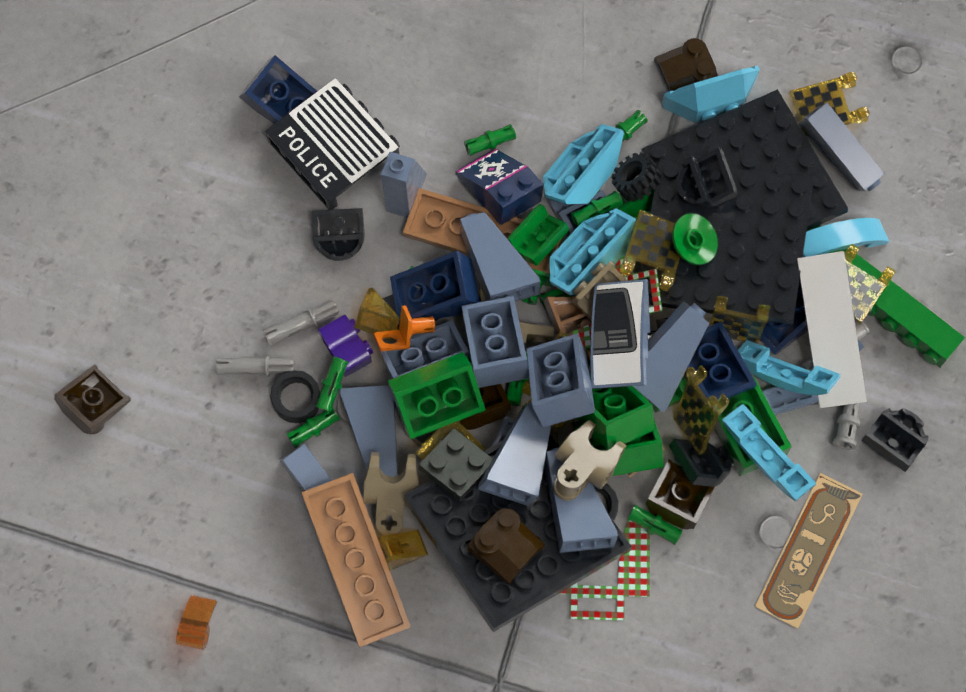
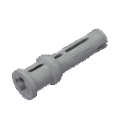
[833,371,866,450]

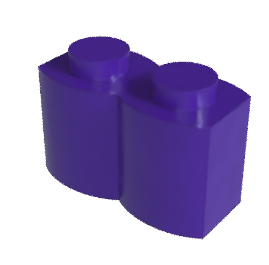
[318,315,374,377]

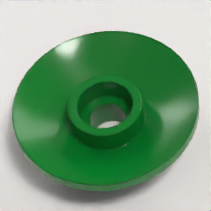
[672,214,718,265]

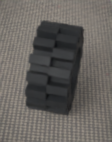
[611,152,662,202]

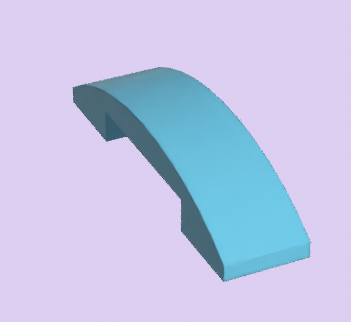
[803,218,889,257]
[738,340,840,395]
[722,404,816,501]

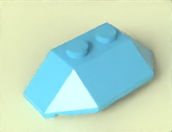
[662,66,760,123]
[543,124,624,204]
[550,208,637,295]

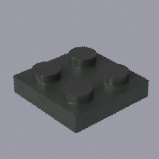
[418,429,493,502]

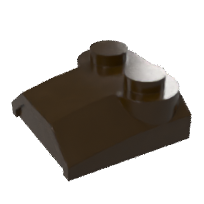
[654,38,718,91]
[54,364,131,434]
[458,384,511,430]
[645,459,715,530]
[467,508,545,585]

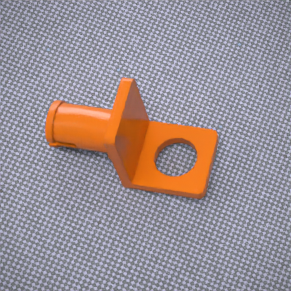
[374,305,435,351]

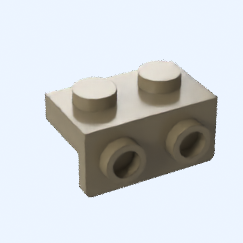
[572,261,628,321]

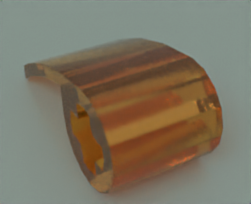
[176,596,217,650]

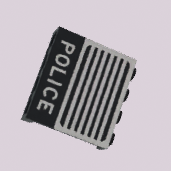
[265,78,400,210]

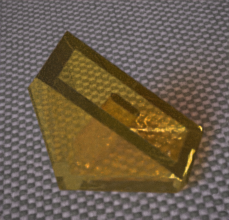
[354,288,400,340]
[378,530,429,571]

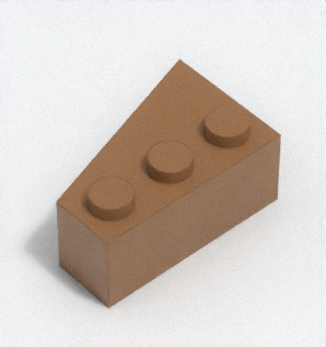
[544,296,592,339]

